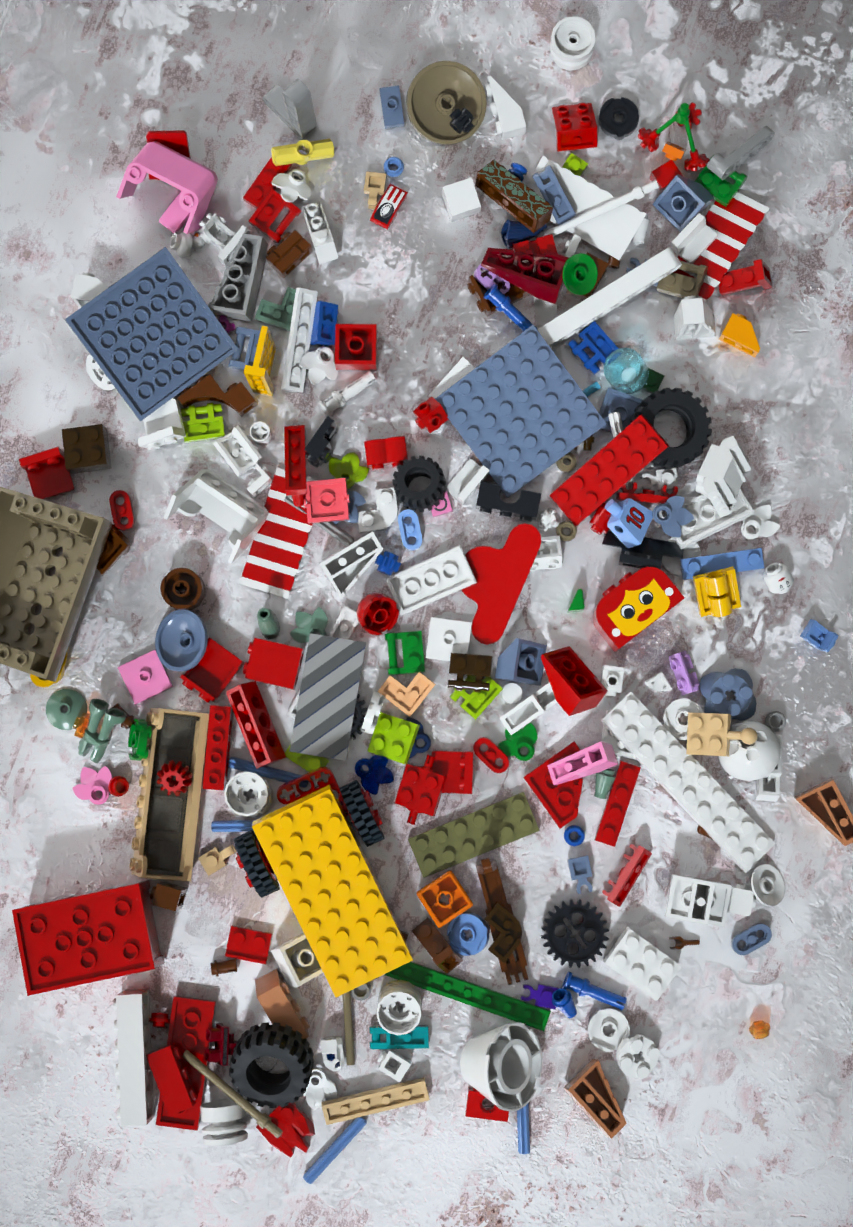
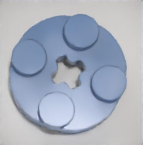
[447,912,490,956]

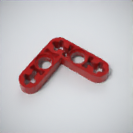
[276,767,348,816]

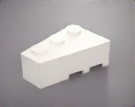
[673,296,716,340]
[319,531,383,599]

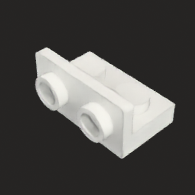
[530,535,562,571]

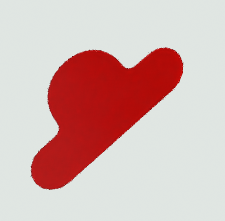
[462,523,541,645]

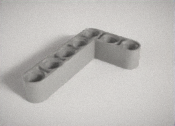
[262,79,317,139]

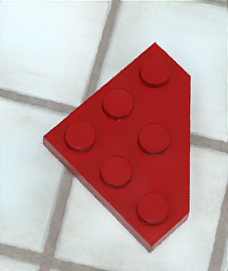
[523,741,583,829]

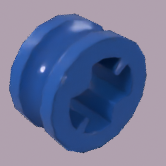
[508,163,528,181]

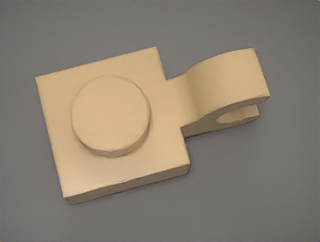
[364,171,386,210]
[198,845,237,876]

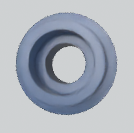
[384,157,404,177]

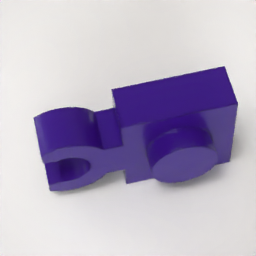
[521,984,559,1009]

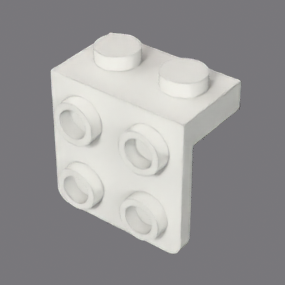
[137,398,186,450]

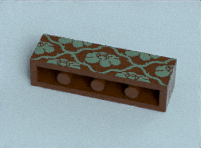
[475,160,553,233]

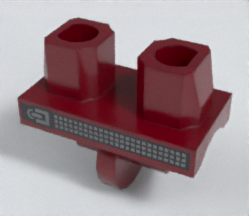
[205,1023,237,1066]

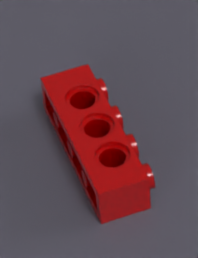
[226,681,286,769]
[203,705,234,790]

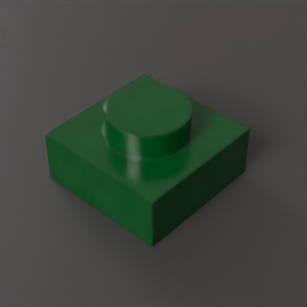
[637,367,665,394]

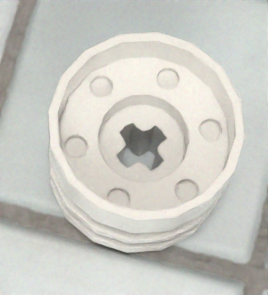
[224,772,273,818]
[376,980,422,1035]
[200,1099,248,1146]

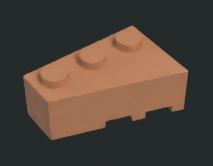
[794,778,853,846]
[255,969,310,1039]

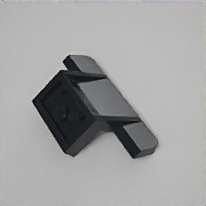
[602,531,684,569]

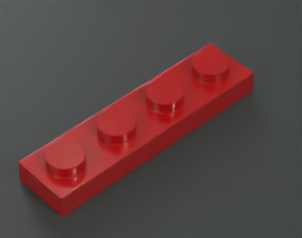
[594,761,641,847]

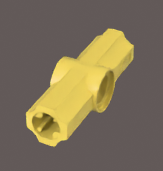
[271,139,334,166]

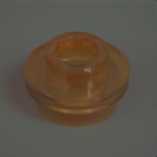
[749,1020,770,1039]

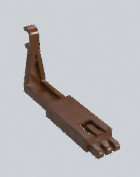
[475,858,529,985]

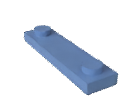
[680,548,764,580]

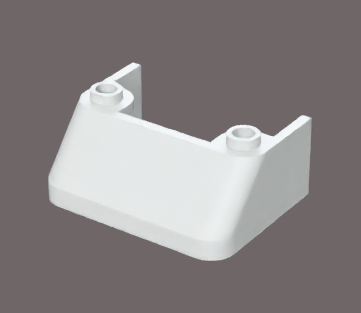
[163,470,268,564]

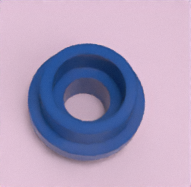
[564,825,585,846]

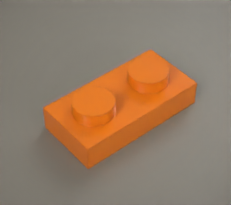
[662,141,686,161]

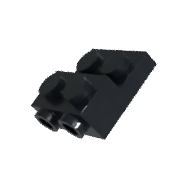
[304,416,337,468]

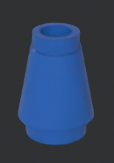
[552,988,577,1018]

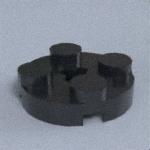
[598,97,639,140]

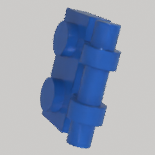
[568,321,621,375]

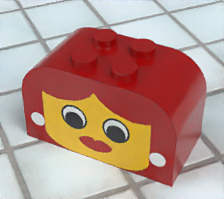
[592,567,684,652]

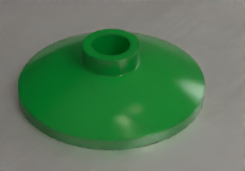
[563,253,598,295]

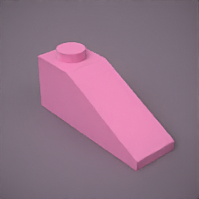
[547,741,618,785]

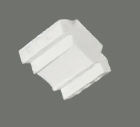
[696,436,752,518]

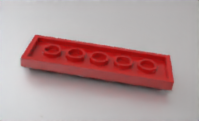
[549,414,669,527]
[156,996,216,1131]

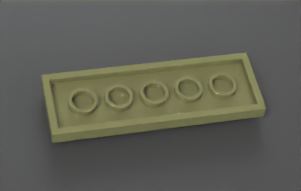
[408,792,540,878]

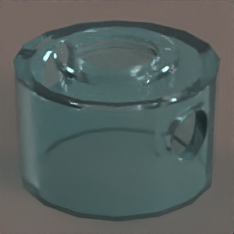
[604,348,649,394]

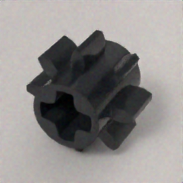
[449,108,474,134]

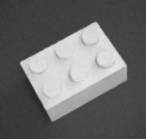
[603,927,682,1001]

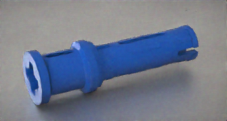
[483,284,537,332]
[562,971,627,1011]

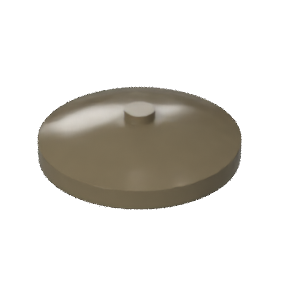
[406,61,486,145]

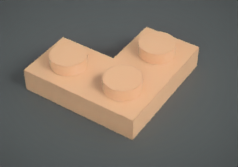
[377,672,436,717]

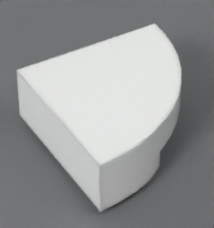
[644,671,673,692]

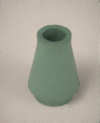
[594,768,616,799]

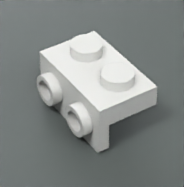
[214,425,262,476]

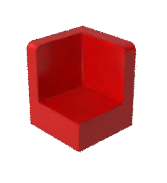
[650,160,683,189]

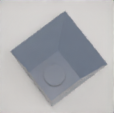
[653,174,714,232]
[495,638,547,686]

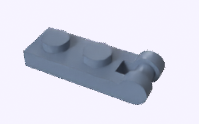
[532,165,576,225]

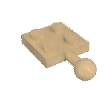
[686,712,758,757]

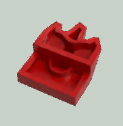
[256,1102,315,1158]

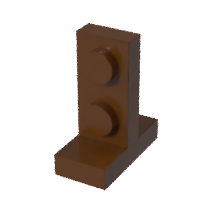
[412,917,463,974]

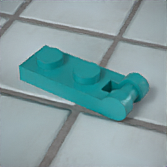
[369,1026,429,1049]

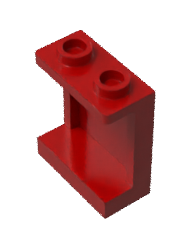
[180,637,245,703]
[243,638,305,690]

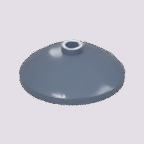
[155,610,208,672]

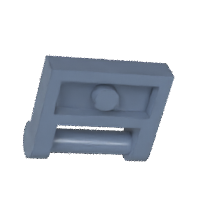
[228,327,272,370]

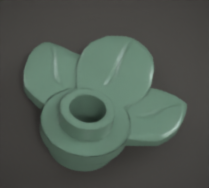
[290,607,328,643]

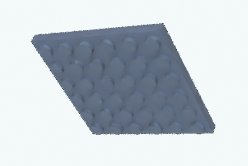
[64,247,238,421]
[435,325,607,498]

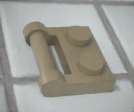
[656,261,708,299]

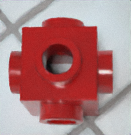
[413,397,449,434]

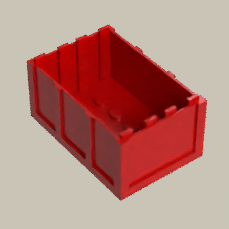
[12,880,165,996]

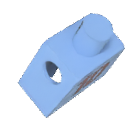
[605,498,653,548]

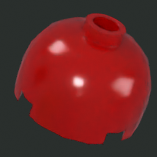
[357,593,399,635]

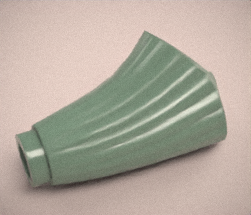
[257,608,280,639]

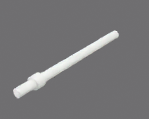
[544,180,659,237]

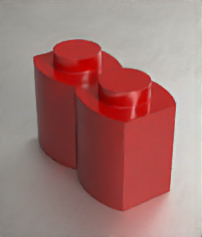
[364,436,408,471]

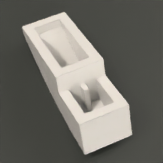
[499,683,558,735]
[756,734,782,802]

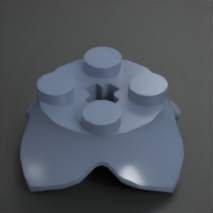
[700,668,757,721]

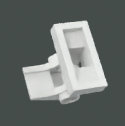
[198,213,250,267]

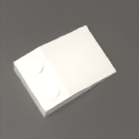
[71,272,109,308]
[271,933,323,988]

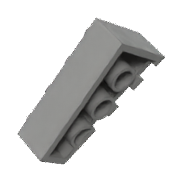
[208,233,268,322]

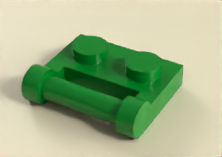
[695,155,748,207]
[385,631,425,675]

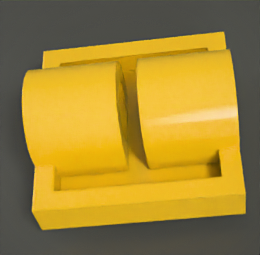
[693,566,741,617]

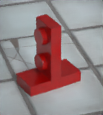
[719,259,773,295]

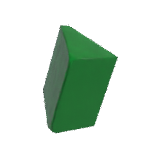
[567,589,584,613]

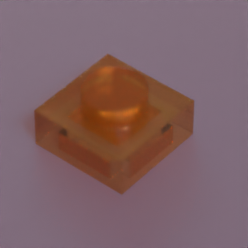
[73,712,90,738]

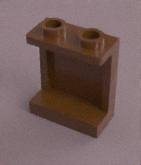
[467,271,530,317]

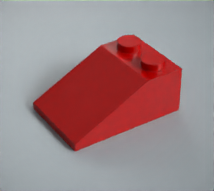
[541,646,608,716]

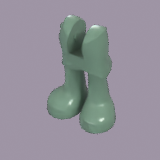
[78,699,127,763]

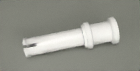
[318,370,376,416]

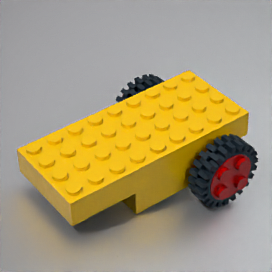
[234,780,413,997]

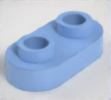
[398,509,422,551]

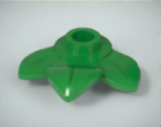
[498,723,538,761]

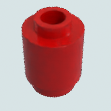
[589,503,611,535]

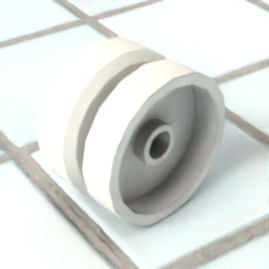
[550,16,596,71]

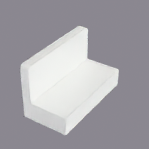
[671,213,718,264]
[446,459,490,505]

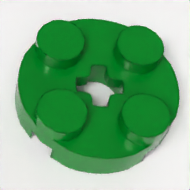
[128,719,152,761]

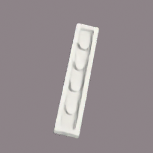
[281,287,318,393]

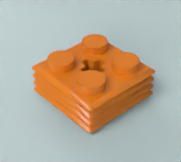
[416,870,473,928]

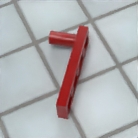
[284,425,307,507]

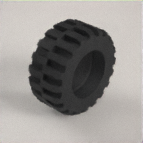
[630,387,712,469]
[229,1022,314,1108]

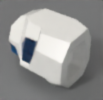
[320,1036,345,1072]

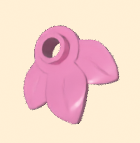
[72,766,112,805]

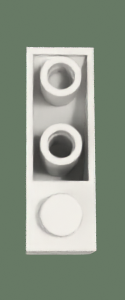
[484,76,526,140]
[301,201,338,264]

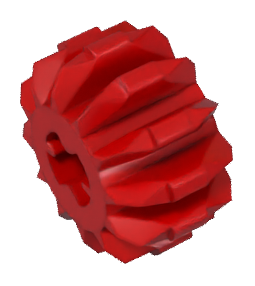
[157,760,193,797]

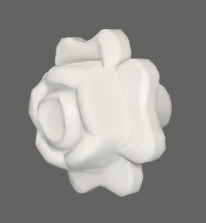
[538,508,559,531]

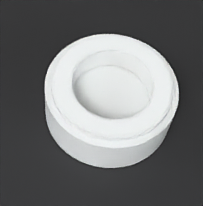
[502,683,523,704]

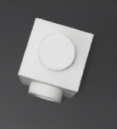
[728,883,756,917]

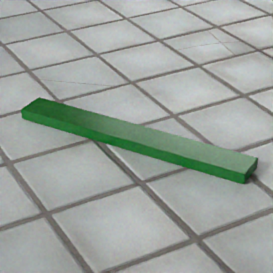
[385,961,551,1031]

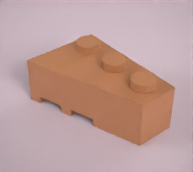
[563,1059,627,1139]

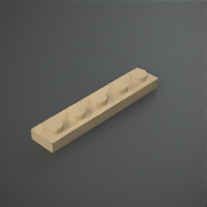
[321,1077,430,1125]

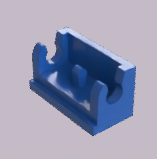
[310,301,338,347]

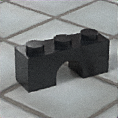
[476,481,541,523]

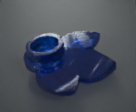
[355,755,394,795]

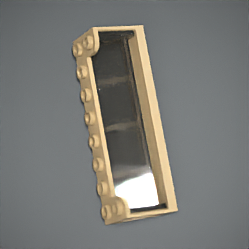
[129,708,209,881]

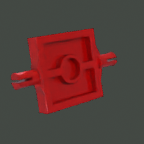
[395,754,447,825]

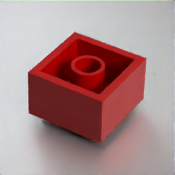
[335,324,378,370]

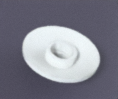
[751,864,785,906]

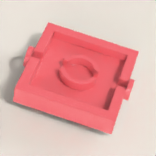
[304,478,350,524]

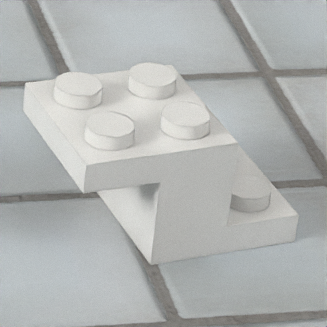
[665,874,732,927]

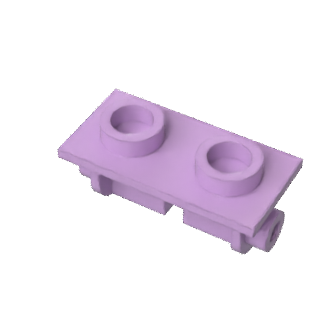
[669,651,700,696]

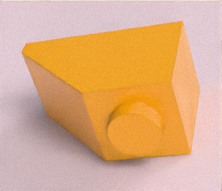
[718,313,760,358]

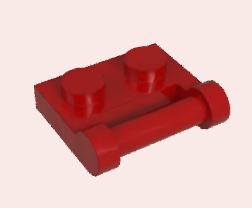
[249,189,301,244]

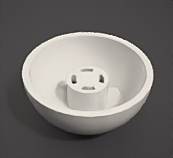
[718,720,781,781]

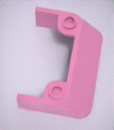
[116,141,218,234]

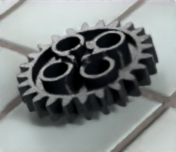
[541,899,609,968]

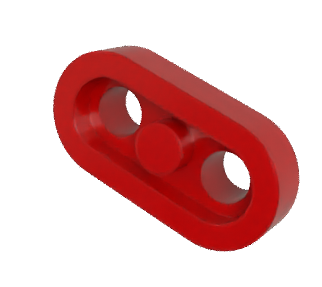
[109,490,135,531]
[473,737,510,773]

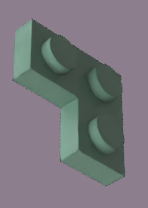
[255,287,296,331]

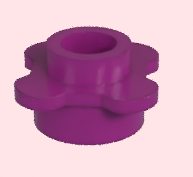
[218,315,235,335]

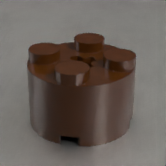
[160,568,205,610]

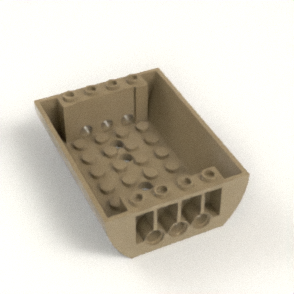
[0,487,112,682]

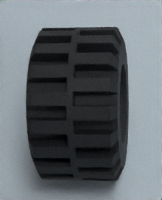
[392,456,447,512]

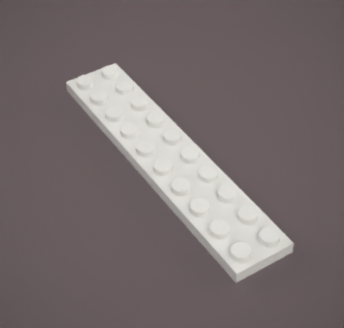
[600,691,776,873]

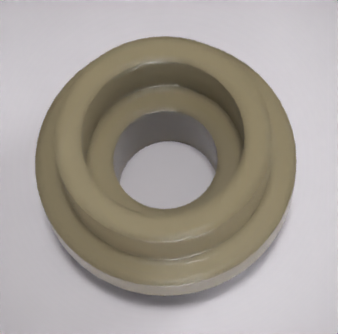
[556,452,577,472]
[556,521,577,542]

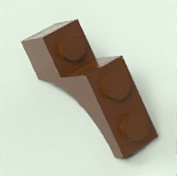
[177,374,257,417]

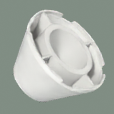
[460,1022,542,1112]

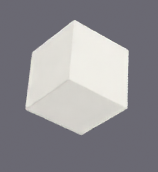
[441,177,481,222]

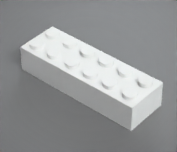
[113,989,154,1127]

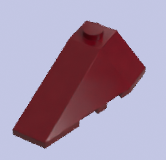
[481,248,568,304]

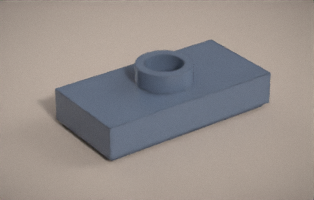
[379,85,405,129]

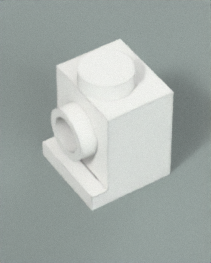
[600,665,625,697]
[378,1049,411,1083]

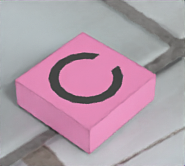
[431,491,453,517]

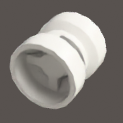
[250,421,272,445]

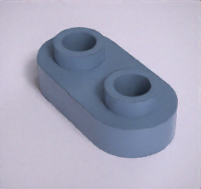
[731,923,772,955]

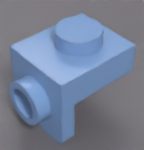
[800,619,839,652]

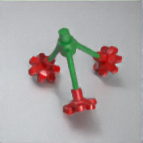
[638,102,710,171]

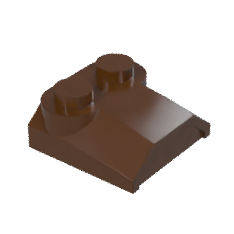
[97,517,131,575]

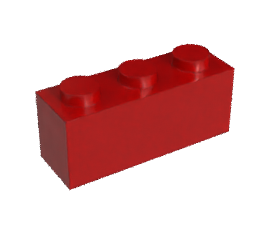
[146,1043,197,1116]

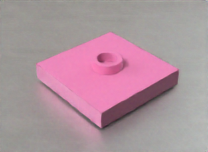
[118,650,173,705]

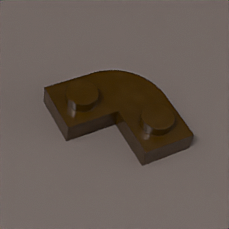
[485,902,522,963]

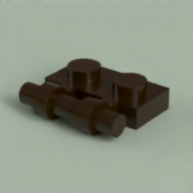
[448,653,493,693]

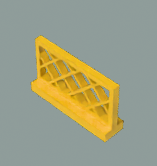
[244,326,276,396]

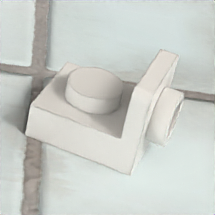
[247,464,272,498]

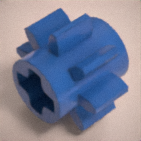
[374,551,401,576]

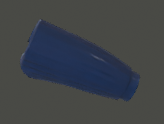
[501,219,547,249]

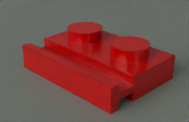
[225,926,273,965]

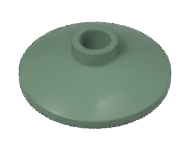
[46,689,87,730]

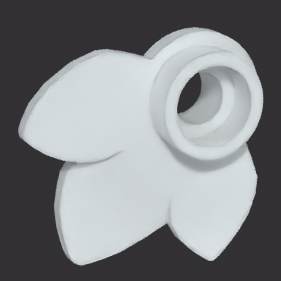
[272,169,311,202]
[299,346,338,385]
[741,505,780,540]
[303,1068,338,1109]

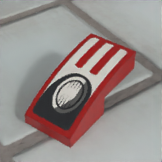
[370,184,408,230]

